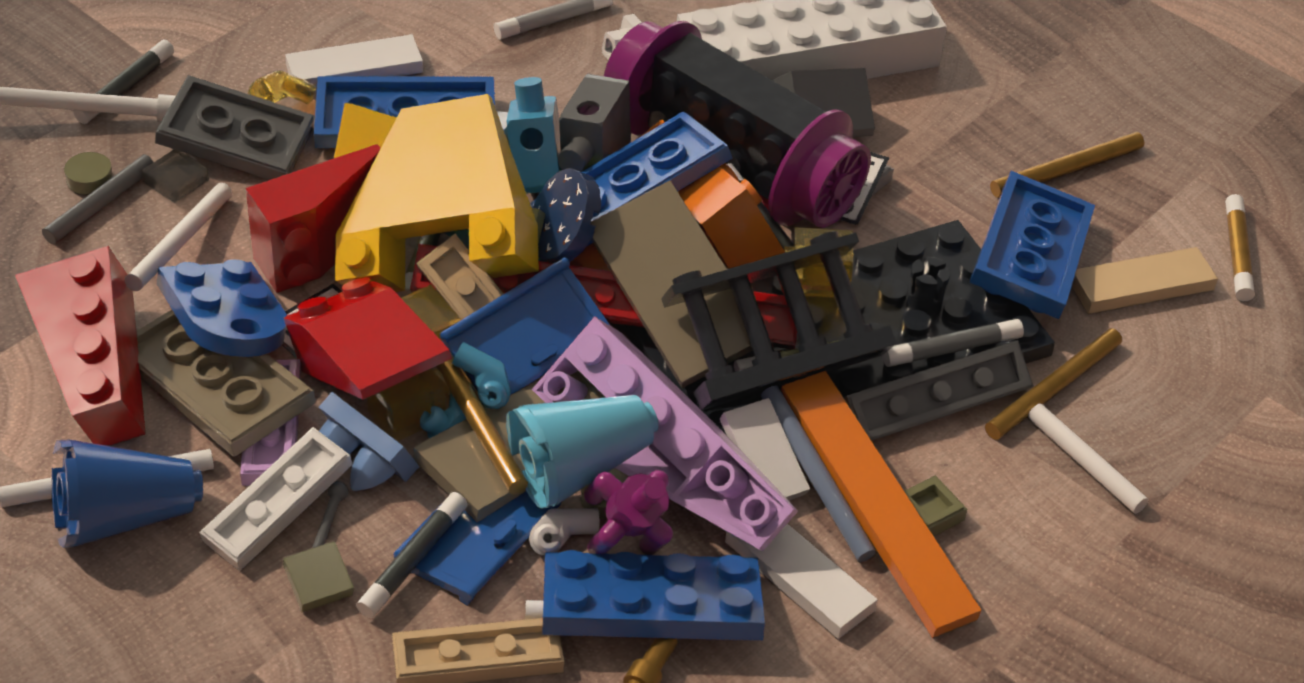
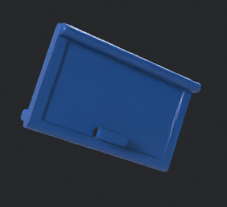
[440,257,610,395]
[393,491,561,605]

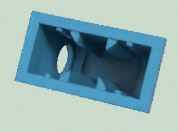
[507,77,562,194]

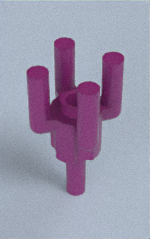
[584,470,673,555]

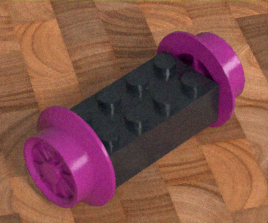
[604,21,871,228]

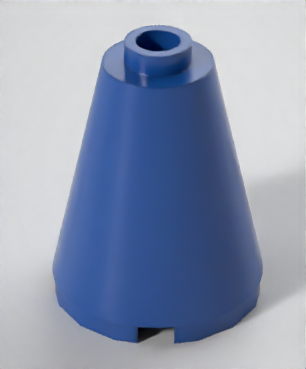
[51,439,203,548]

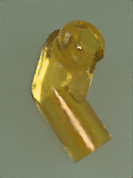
[247,70,316,105]

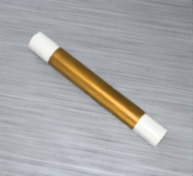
[1225,194,1255,301]

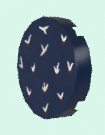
[533,168,601,264]

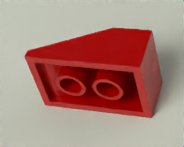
[246,144,381,293]
[283,278,452,399]

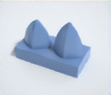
[319,392,419,491]

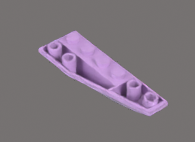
[532,317,798,551]

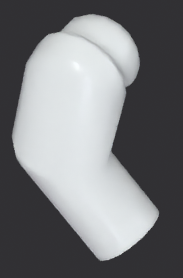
[529,508,599,555]

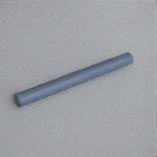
[761,385,876,562]

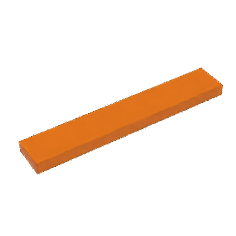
[781,371,982,638]

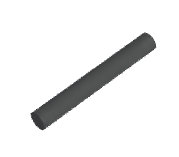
[42,154,155,244]

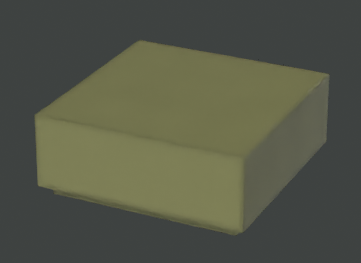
[904,475,968,536]
[283,541,354,612]

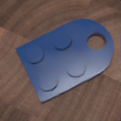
[156,259,287,357]

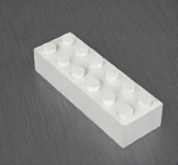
[677,0,947,80]

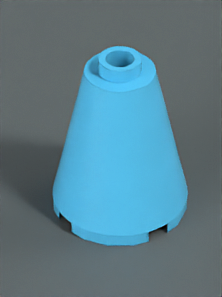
[506,395,659,509]

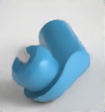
[452,342,511,409]
[420,383,475,438]

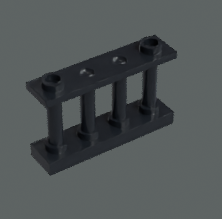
[661,231,897,411]

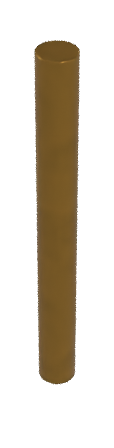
[990,132,1145,198]
[985,328,1122,440]
[436,352,528,495]

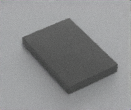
[155,75,315,180]

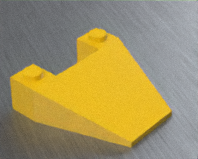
[335,94,539,292]

